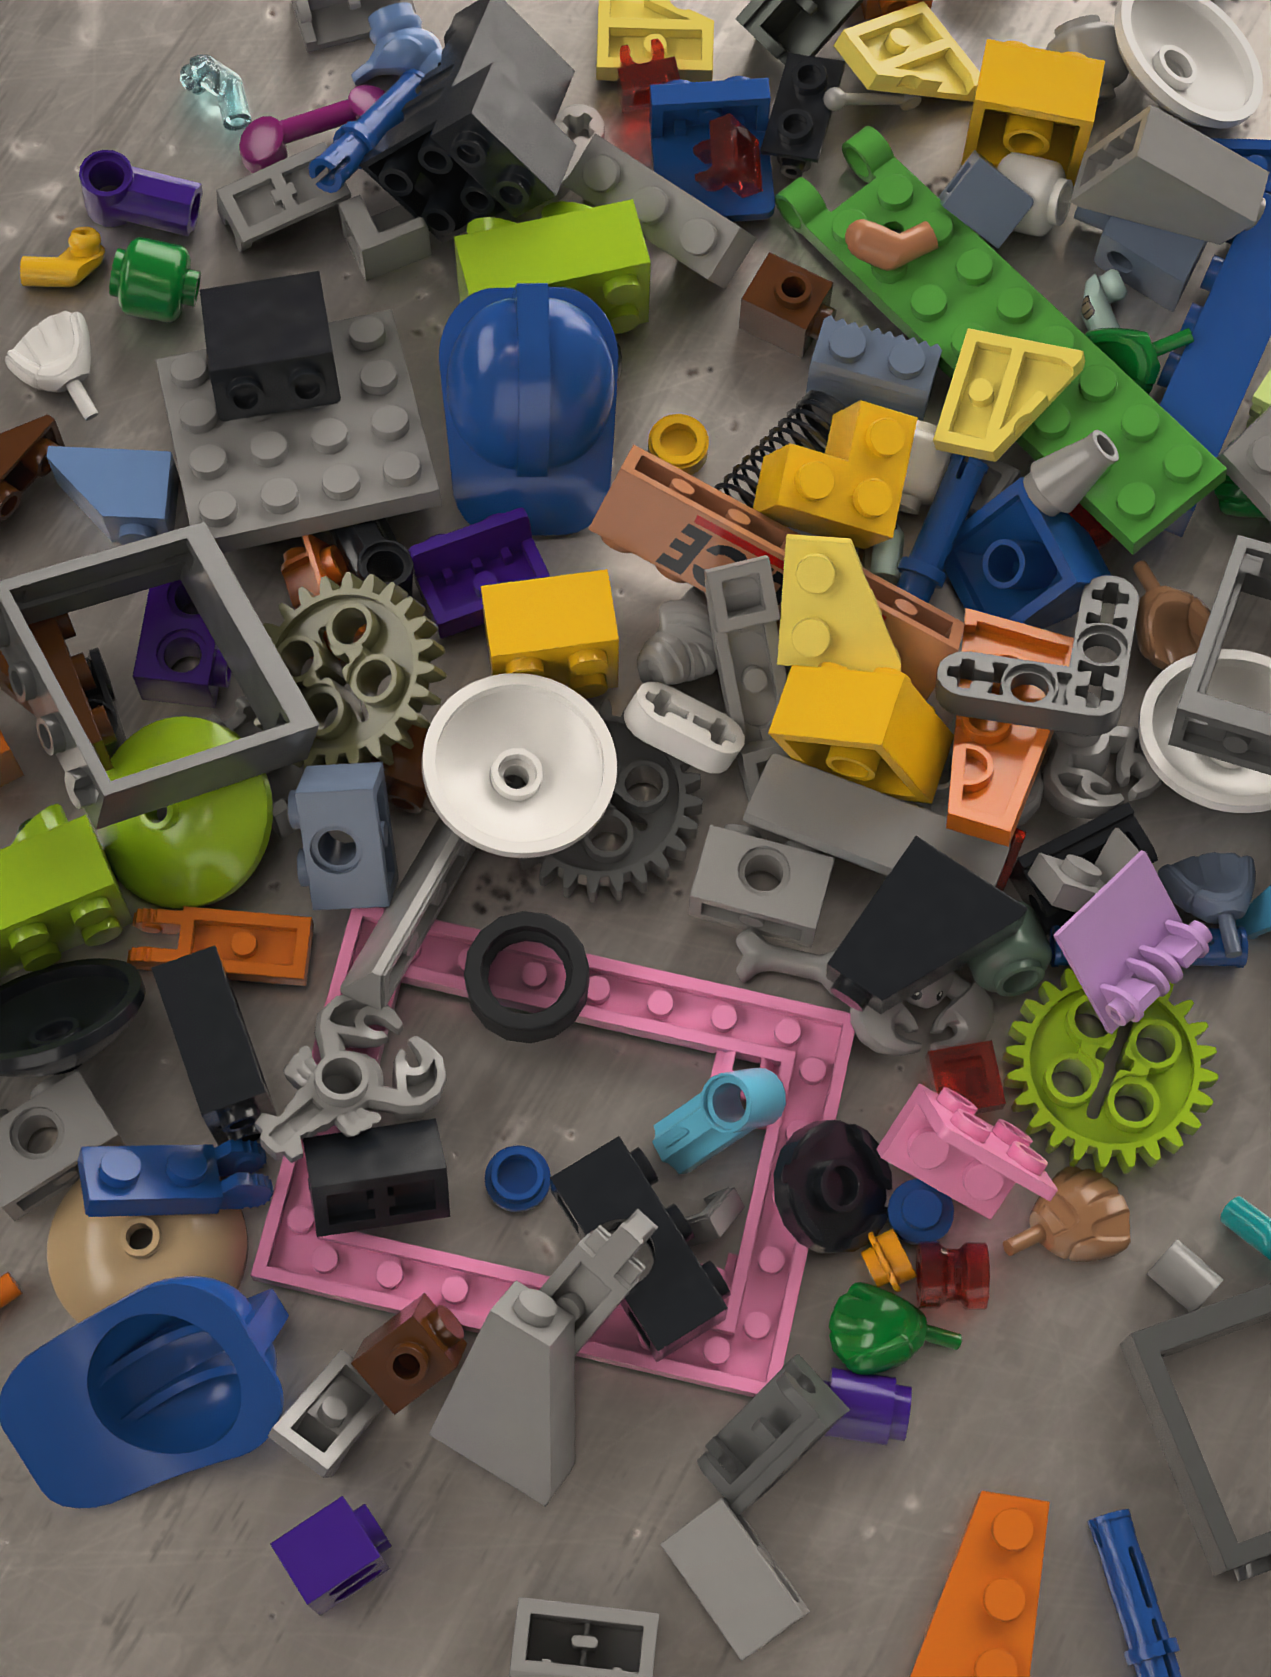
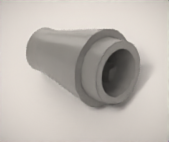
[1023,430,1119,517]

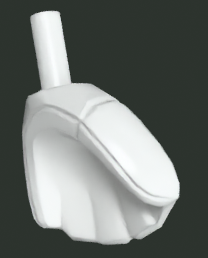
[5,311,99,421]

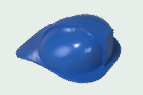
[439,283,619,536]
[0,1276,289,1509]

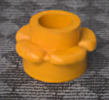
[861,1228,917,1292]

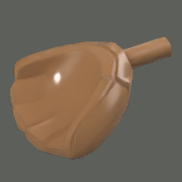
[1133,560,1211,670]
[1003,1166,1131,1262]

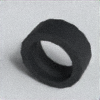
[464,911,589,1044]

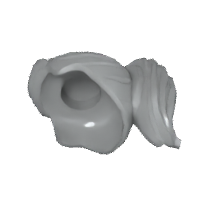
[637,586,718,685]

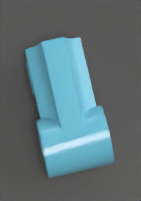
[652,1068,786,1174]

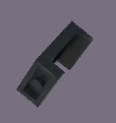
[200,271,341,421]

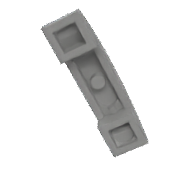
[704,555,791,802]

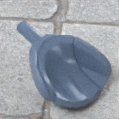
[1158,852,1256,958]

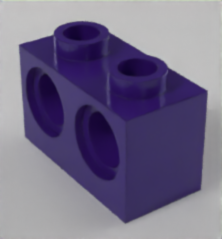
[133,580,232,708]
[270,1496,392,1616]

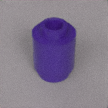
[823,1367,912,1446]

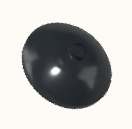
[0,958,146,1078]

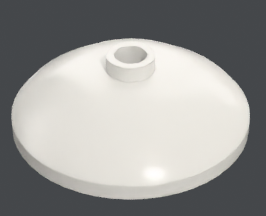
[1114,0,1263,129]
[1138,649,1271,813]
[422,673,617,858]

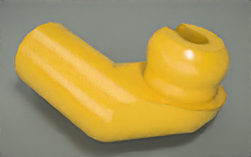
[20,226,105,288]

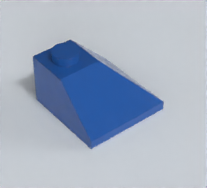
[944,477,1112,629]

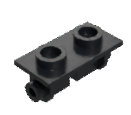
[760,53,846,179]

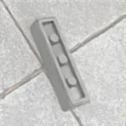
[743,754,1011,887]
[340,817,476,1010]

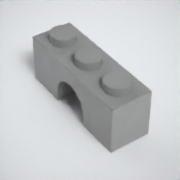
[563,133,757,289]

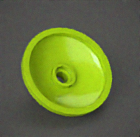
[96,716,273,909]

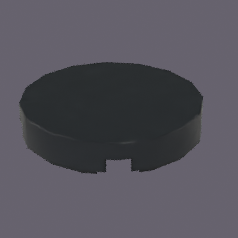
[773,1120,892,1253]

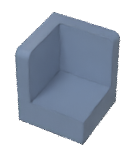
[938,150,1034,249]

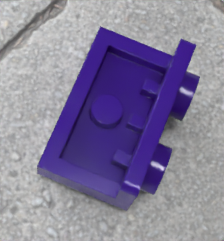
[408,507,551,639]

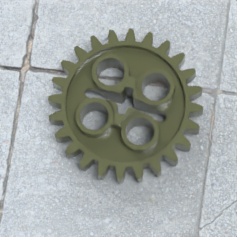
[247,572,446,769]

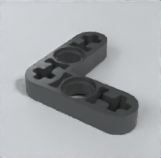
[935,576,1139,736]

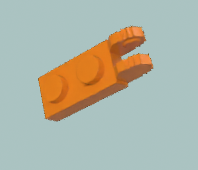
[127,906,314,986]

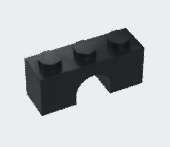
[550,1136,731,1362]

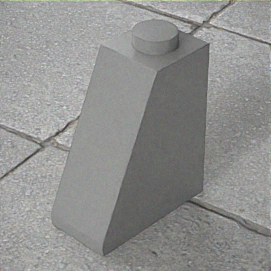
[1070,105,1269,245]
[429,1281,575,1507]

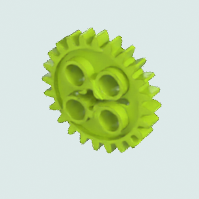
[1002,968,1218,1174]

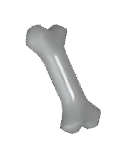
[736,927,839,998]

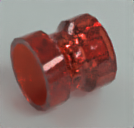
[915,1241,990,1310]

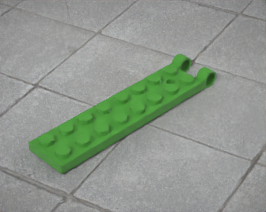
[774,126,1227,555]

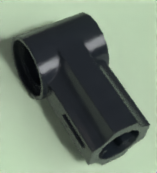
[329,518,413,597]

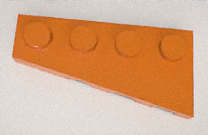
[946,608,1074,847]
[909,1491,1050,1677]

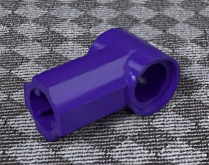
[79,150,203,237]

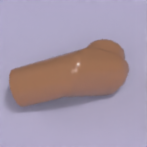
[845,219,938,271]

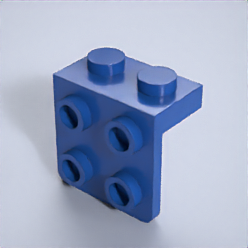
[649,76,775,222]

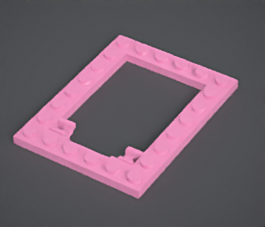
[250,907,855,1397]

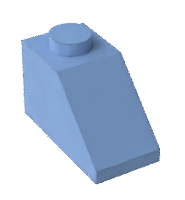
[47,446,180,545]

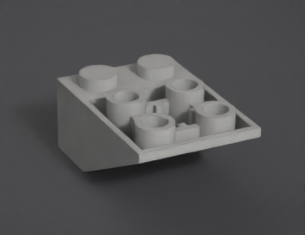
[509,1597,659,1677]

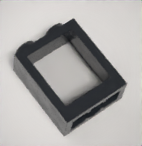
[151,945,278,1146]

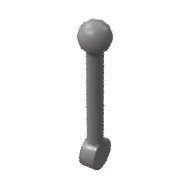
[823,87,922,111]

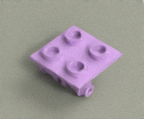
[1053,850,1212,1034]

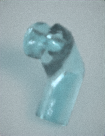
[180,54,252,131]

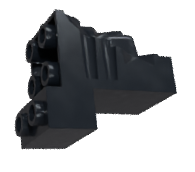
[359,0,577,244]

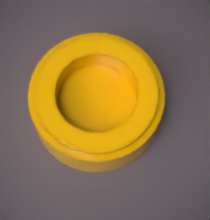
[648,414,709,475]

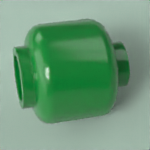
[109,237,201,323]

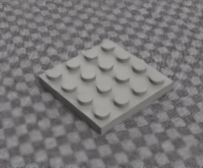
[156,309,442,553]

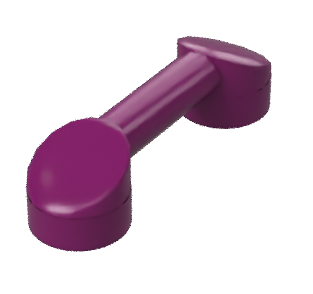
[239,85,385,173]

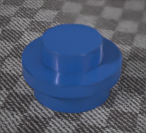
[485,1145,551,1212]
[887,1179,954,1246]

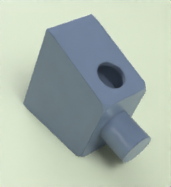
[1074,206,1207,312]

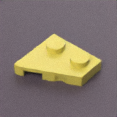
[596,0,714,82]
[833,1,980,102]
[933,328,1085,462]
[777,534,901,672]

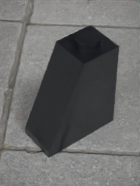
[826,836,1028,1014]

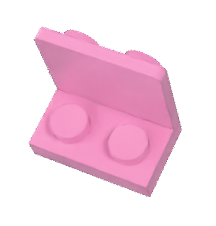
[877,1083,1058,1220]

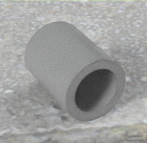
[1147,1239,1224,1312]

